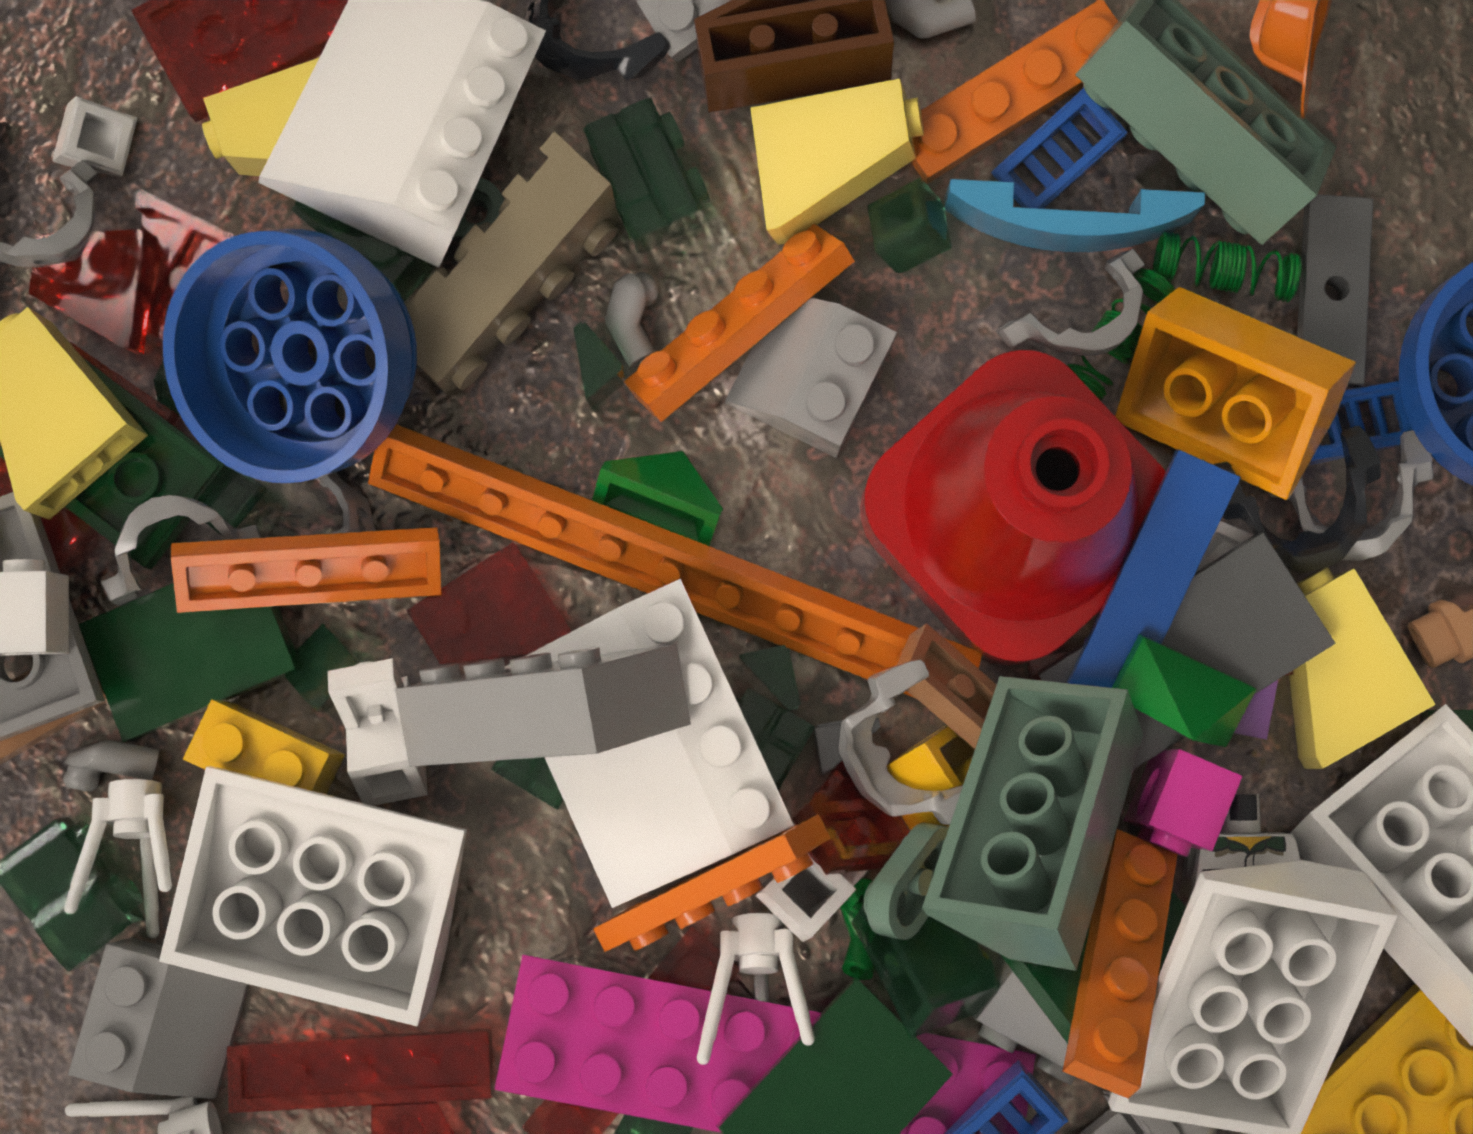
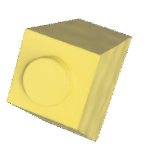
[202,57,320,176]
[750,79,924,245]
[0,307,148,520]
[1289,567,1436,769]

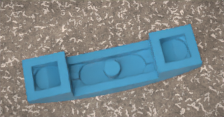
[944,179,1205,252]

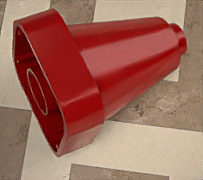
[860,350,1166,665]

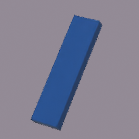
[1067,449,1241,688]

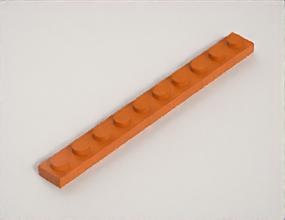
[368,424,982,698]

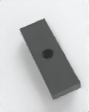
[1297,194,1373,388]

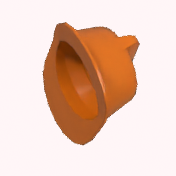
[1249,0,1332,119]

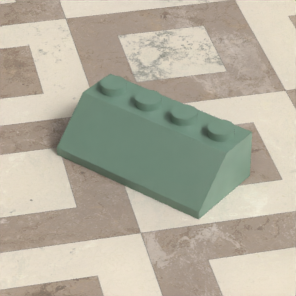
[1075,0,1336,245]
[922,676,1143,971]

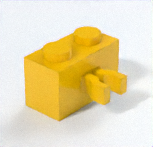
[183,699,345,794]

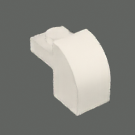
[328,658,428,806]
[755,804,887,942]

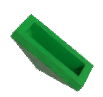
[592,451,723,546]
[1112,634,1256,747]

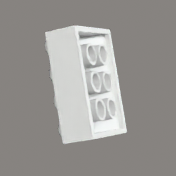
[258,0,546,267]
[505,579,794,908]
[1291,704,1473,1046]
[159,766,467,1026]
[1108,860,1398,1134]

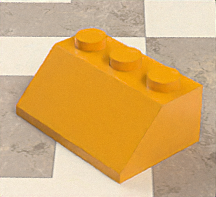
[1115,287,1356,500]

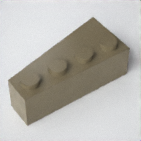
[406,131,620,396]

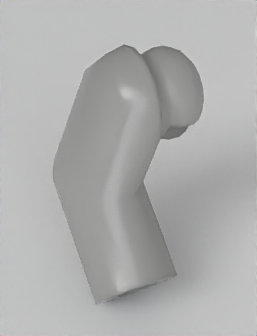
[885,0,976,39]
[605,272,658,369]
[63,740,159,792]

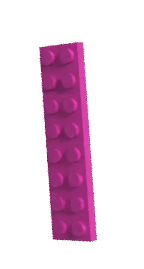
[494,955,1036,1134]

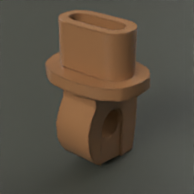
[1408,600,1473,669]

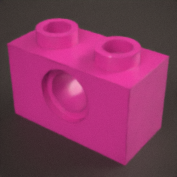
[1123,749,1242,857]

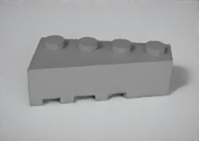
[395,644,691,767]

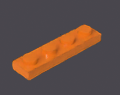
[911,0,1118,185]
[623,224,855,422]
[171,527,441,613]
[593,814,831,952]
[1062,829,1178,1099]

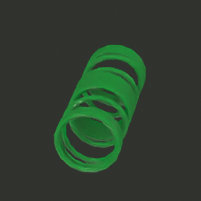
[1153,231,1302,303]
[1067,268,1175,401]

